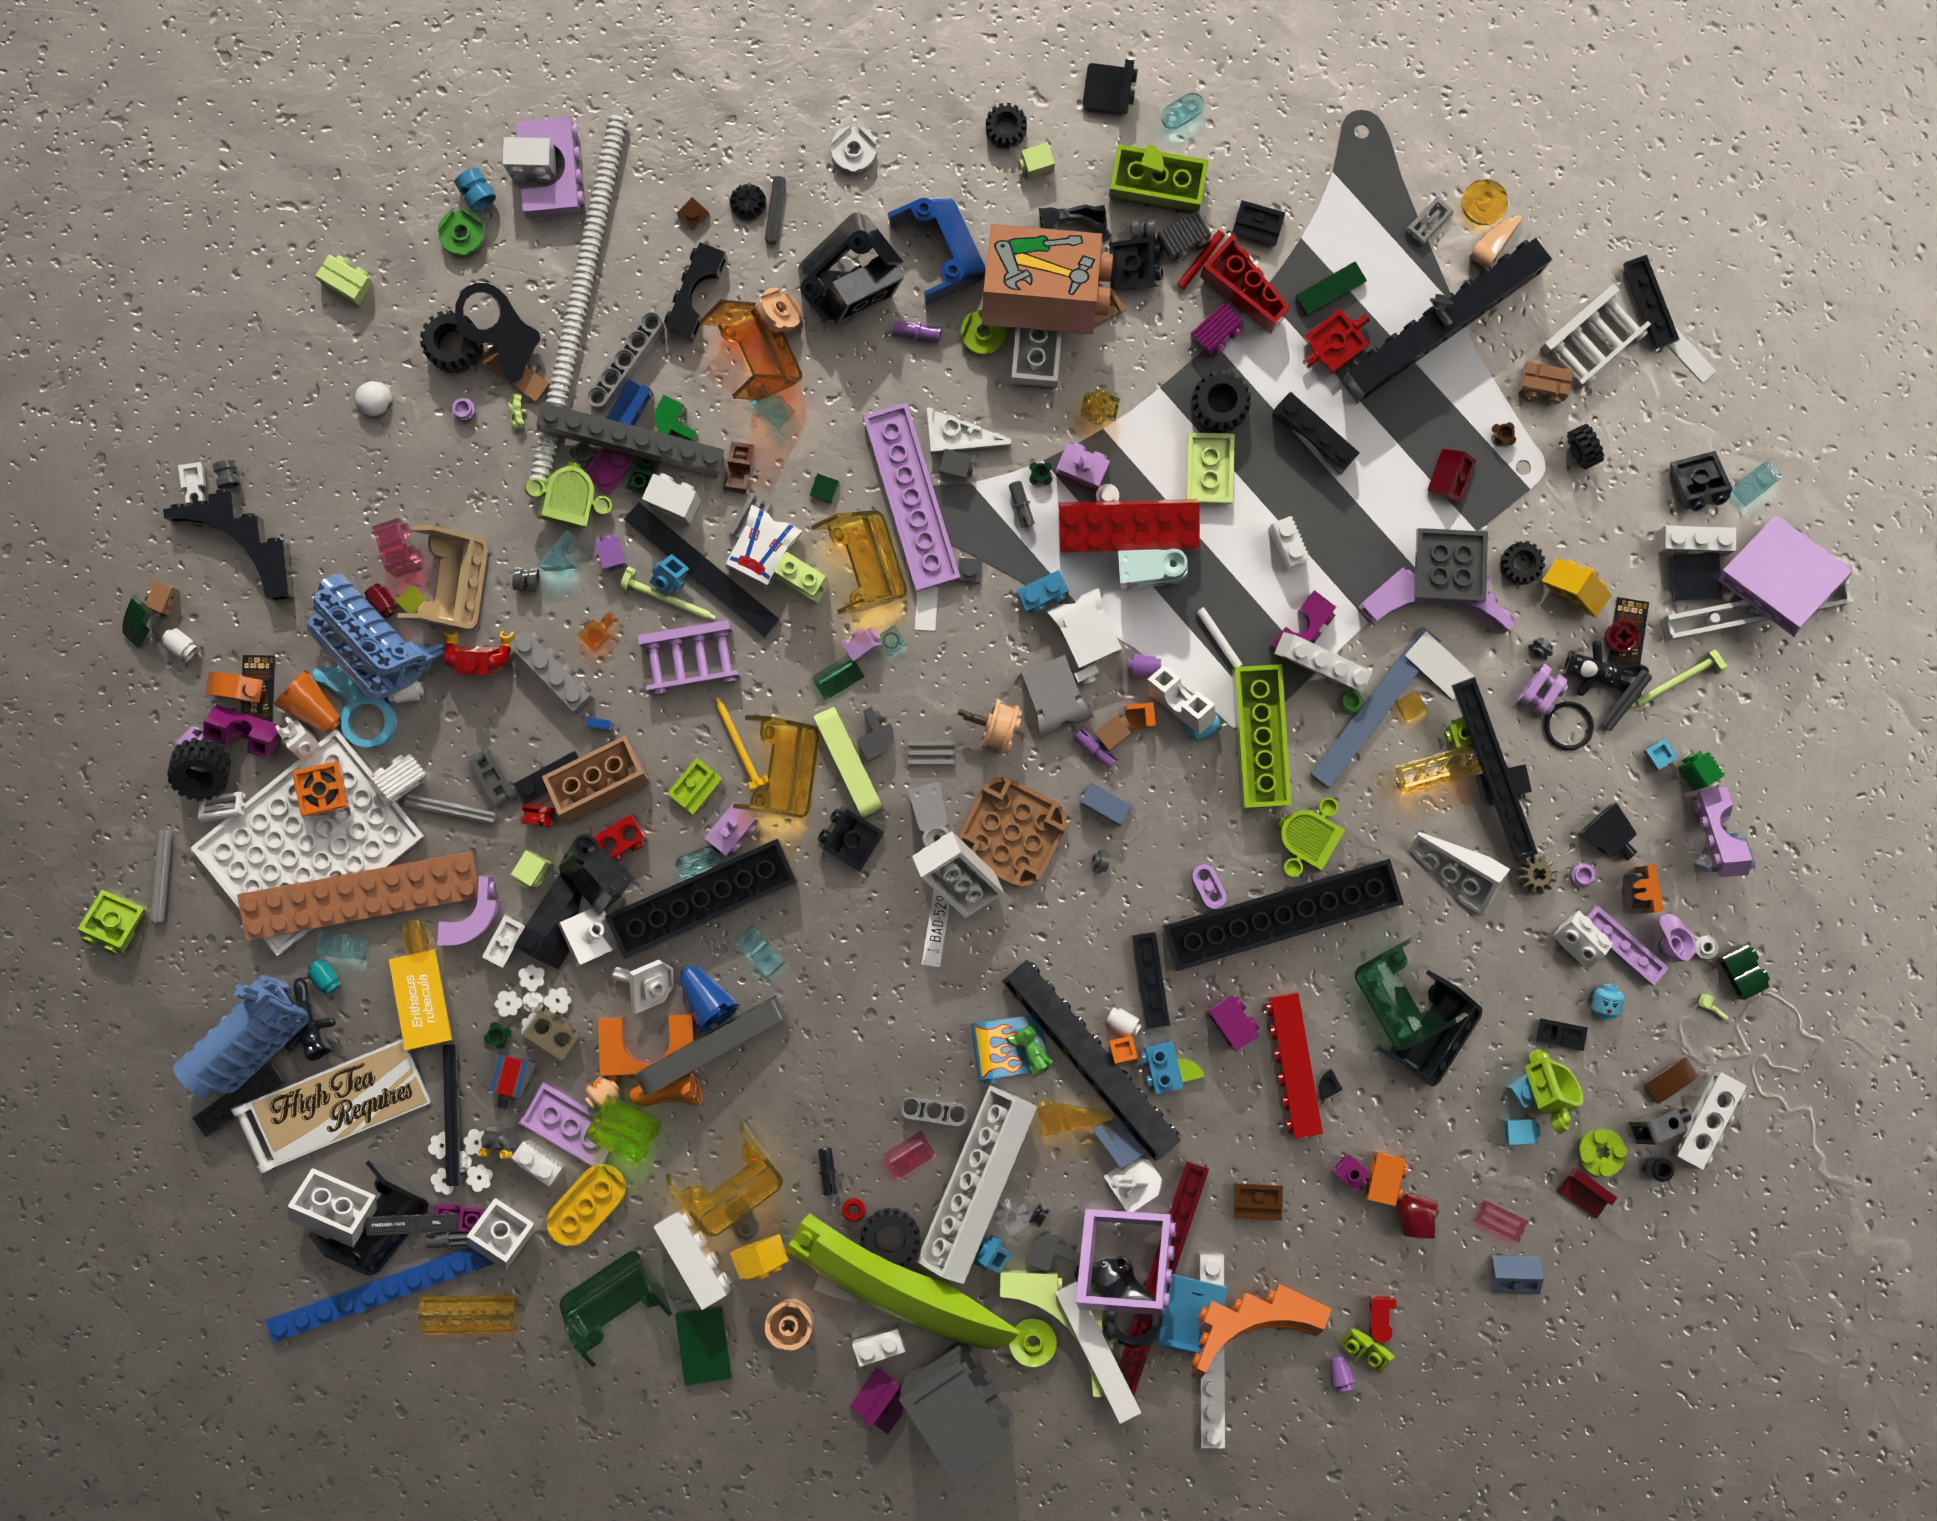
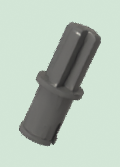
[1009,481,1035,528]
[425,1232,469,1250]

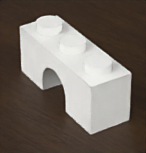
[1658,525,1736,555]
[1148,665,1216,734]

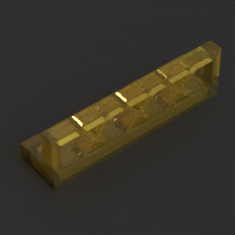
[1395,744,1482,794]
[418,1295,517,1334]

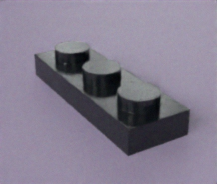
[513,751,580,805]

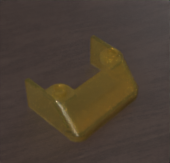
[811,510,907,614]
[733,715,819,818]
[666,1119,783,1237]

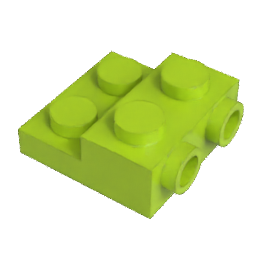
[78,890,145,955]

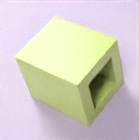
[1019,142,1055,179]

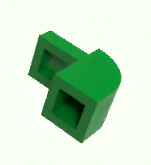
[655,394,698,442]

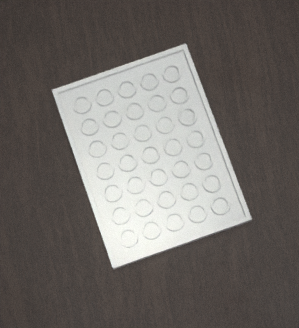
[191,729,425,956]

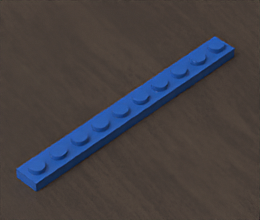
[265,1247,495,1343]

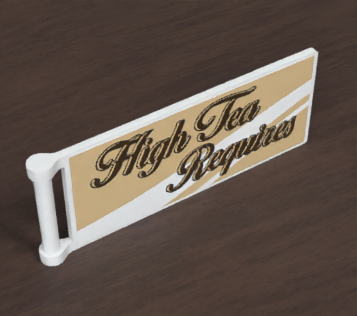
[231,1039,431,1173]

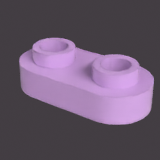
[1192,864,1227,909]

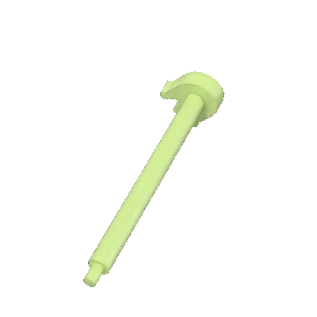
[619,567,716,620]
[1631,649,1728,709]

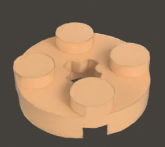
[755,288,802,333]

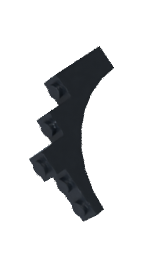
[163,489,295,601]

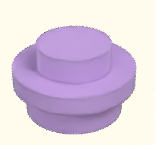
[452,398,475,421]
[1571,863,1595,887]

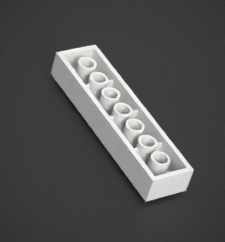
[916,1085,1038,1284]

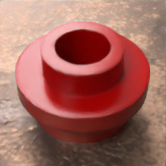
[842,1198,866,1222]

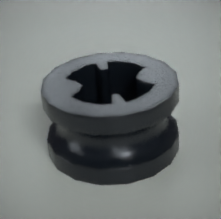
[1029,1203,1050,1227]

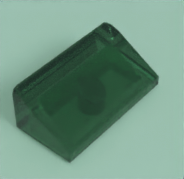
[811,654,865,701]

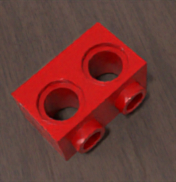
[593,814,648,862]

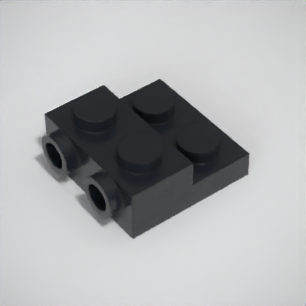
[1109,237,1164,290]
[1670,451,1733,511]
[817,806,884,871]

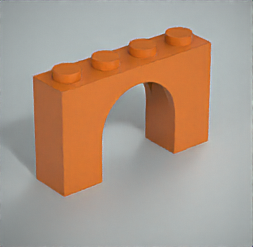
[598,1014,697,1080]

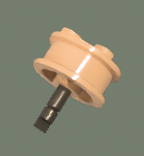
[957,699,1022,755]

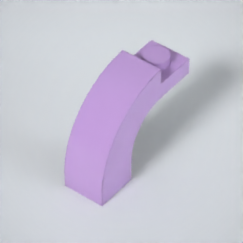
[437,876,501,946]

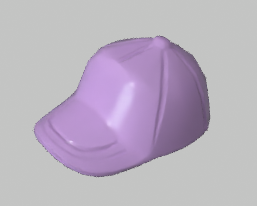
[1659,914,1696,962]

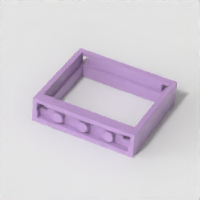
[1076,1209,1176,1315]

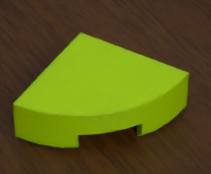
[1140,143,1164,174]
[1177,1058,1205,1082]

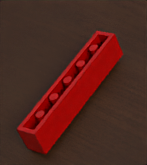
[1265,993,1323,1139]

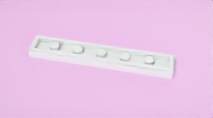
[1055,1281,1141,1424]

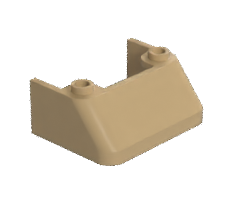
[397,525,488,629]

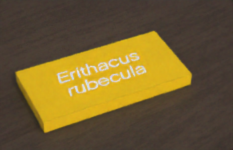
[389,949,453,1052]

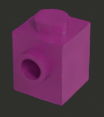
[1331,1153,1371,1191]

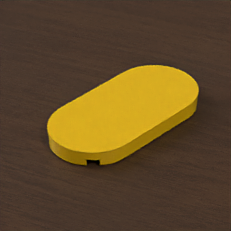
[547,1164,626,1246]

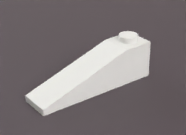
[1409,832,1510,916]

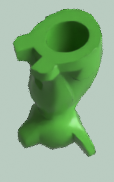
[1007,1024,1054,1077]

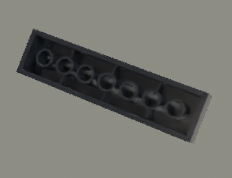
[605,838,798,959]

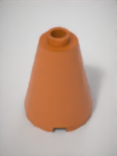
[273,670,340,733]

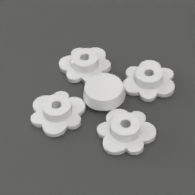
[495,964,571,1035]
[428,1129,493,1195]

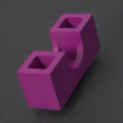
[1269,590,1336,664]
[203,704,282,760]

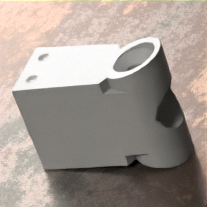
[1020,655,1094,738]
[908,782,950,847]

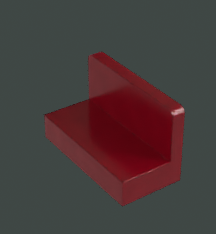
[1427,449,1477,503]
[1558,1167,1617,1218]

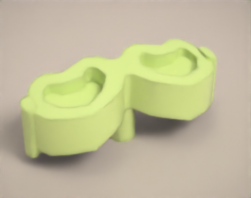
[508,393,526,429]

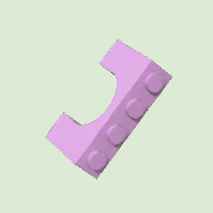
[516,117,585,218]

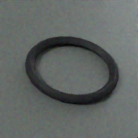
[1545,701,1594,750]

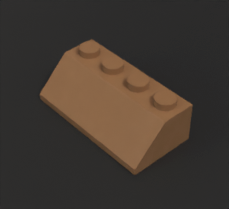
[542,735,650,824]

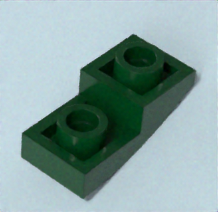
[625,457,660,494]
[122,597,153,648]

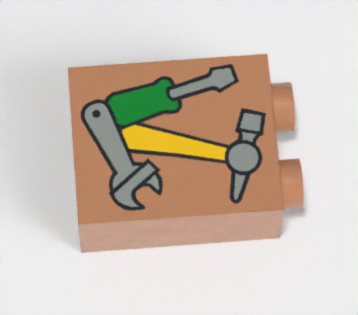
[982,224,1113,334]

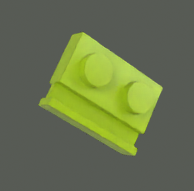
[667,757,723,815]

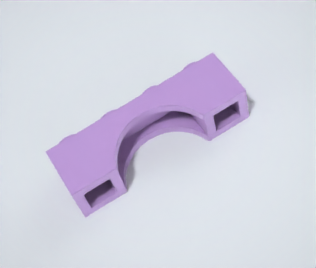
[1694,787,1753,877]

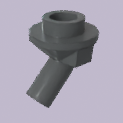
[1430,294,1453,327]

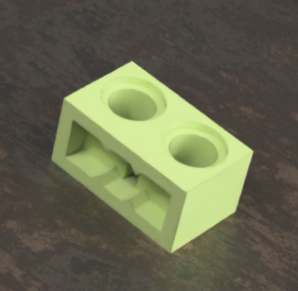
[511,850,554,889]

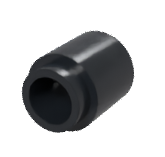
[1645,1156,1675,1182]

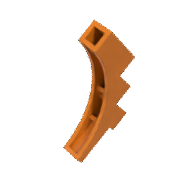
[1190,1284,1331,1380]

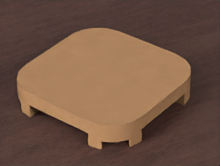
[958,777,1067,887]

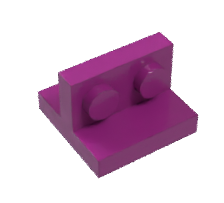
[849,1366,905,1434]

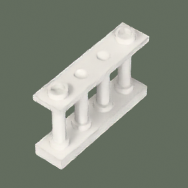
[1540,283,1651,389]

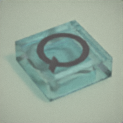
[880,625,907,657]

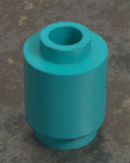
[307,960,341,996]

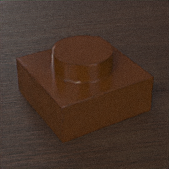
[677,197,710,231]

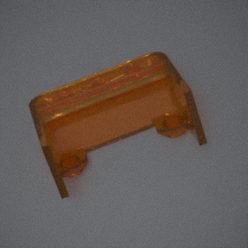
[699,299,802,400]

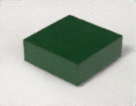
[810,473,840,504]

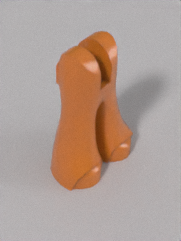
[630,1073,702,1107]

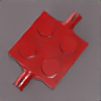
[1303,309,1370,374]

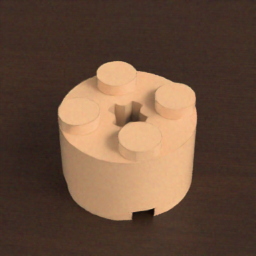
[765,1298,814,1350]

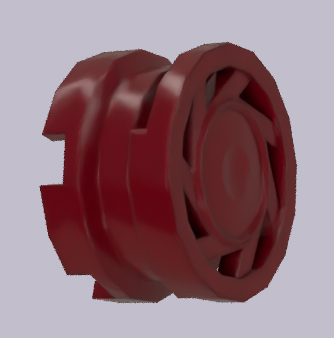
[1604,620,1641,654]

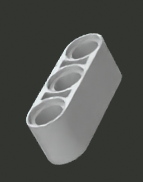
[900,1096,968,1126]

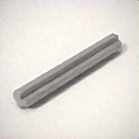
[404,794,496,825]
[150,831,172,923]

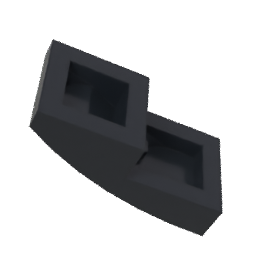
[1536,1018,1588,1051]

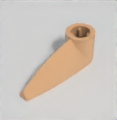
[1469,216,1523,268]

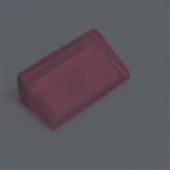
[882,1131,936,1180]

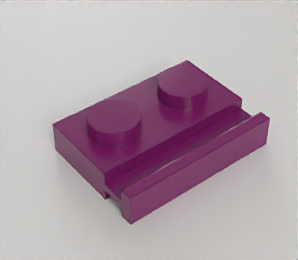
[584,448,636,496]

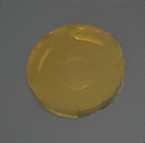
[1462,179,1508,225]

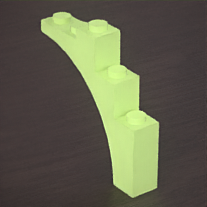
[1000,1270,1117,1397]

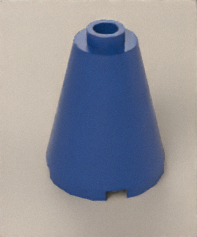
[679,965,739,1032]

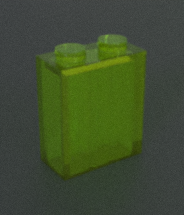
[585,1093,661,1164]

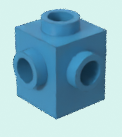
[649,554,689,596]
[974,1235,1012,1274]

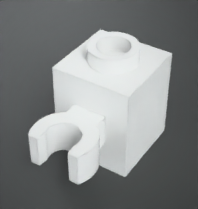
[275,717,320,761]

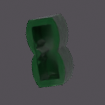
[1718,945,1770,1000]

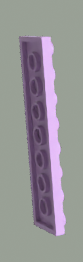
[863,402,961,592]

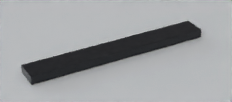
[624,502,780,637]
[1451,677,1538,862]

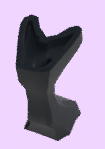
[1038,204,1112,237]

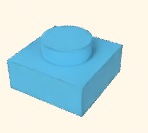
[1644,738,1678,771]

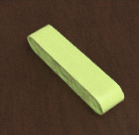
[813,706,884,818]

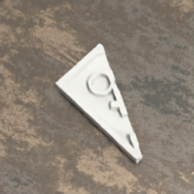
[927,408,1011,453]

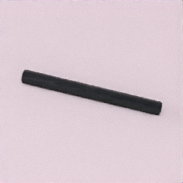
[443,1045,460,1186]

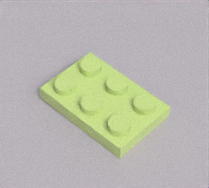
[1186,432,1235,504]

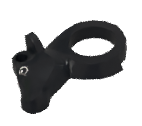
[455,283,540,382]
[1074,1256,1163,1348]

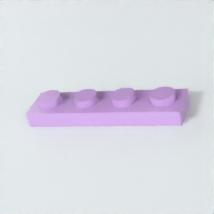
[1586,905,1669,986]

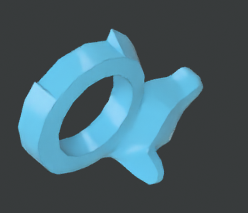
[312,664,397,749]

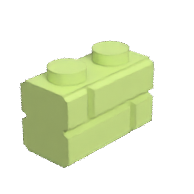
[315,255,373,306]

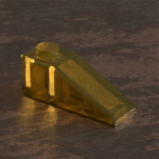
[1037,1099,1113,1137]

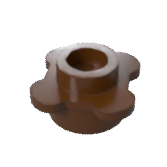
[1491,422,1516,447]

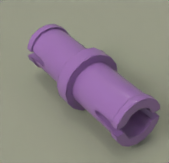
[894,320,942,342]
[1074,728,1118,769]

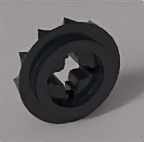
[729,183,766,220]

